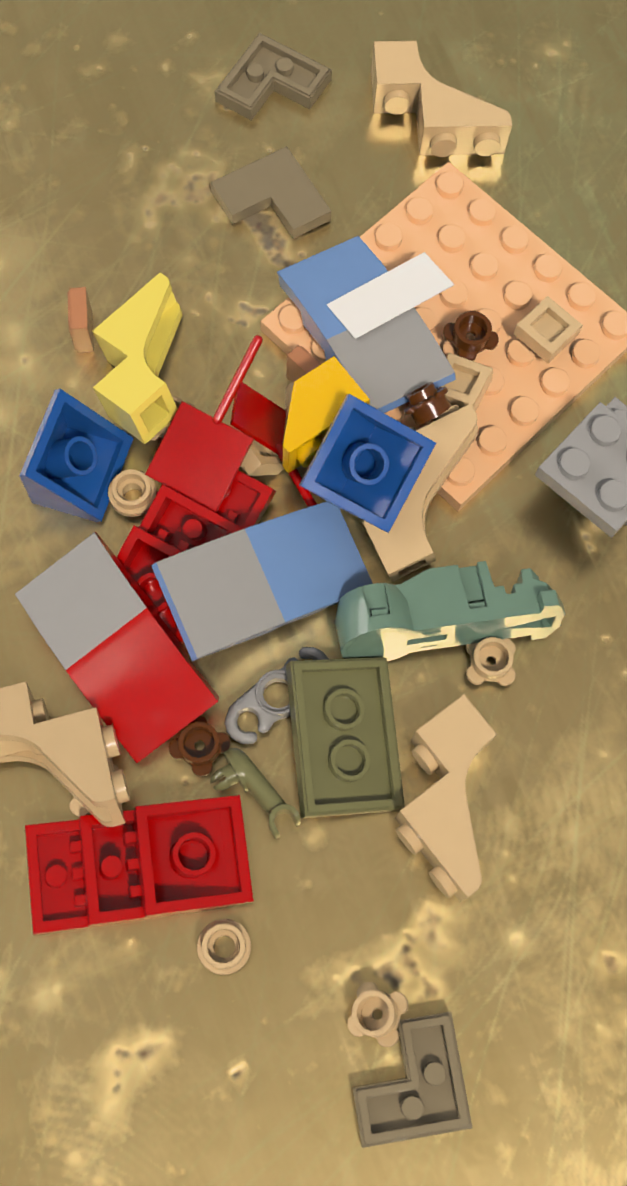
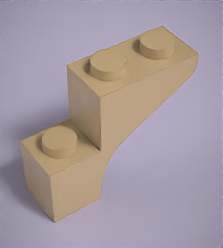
[371,41,512,157]
[363,404,478,582]
[0,681,130,827]
[395,694,497,902]

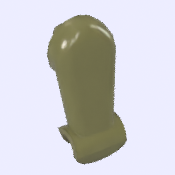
[210,748,301,839]

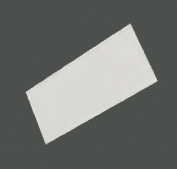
[326,252,454,339]

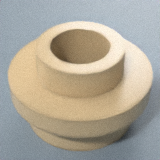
[108,469,157,517]
[197,919,251,975]

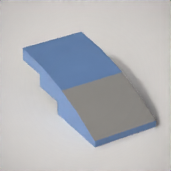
[277,236,456,413]
[152,501,373,661]

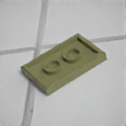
[286,657,405,819]

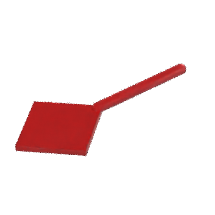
[230,382,317,507]

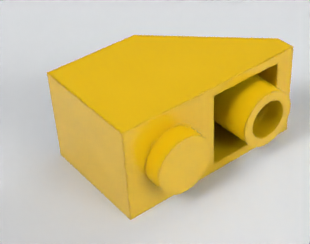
[283,356,370,474]

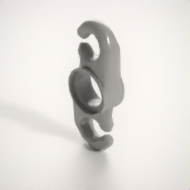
[224,647,329,744]

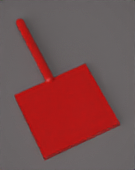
[145,335,263,513]

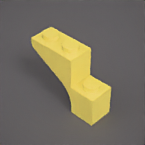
[92,273,183,444]

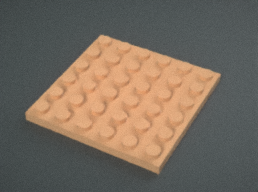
[260,162,627,512]

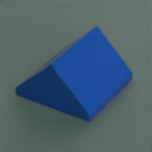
[19,389,134,522]
[299,394,436,533]

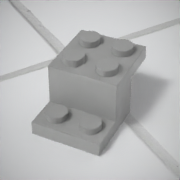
[535,397,627,538]

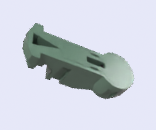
[335,561,566,661]

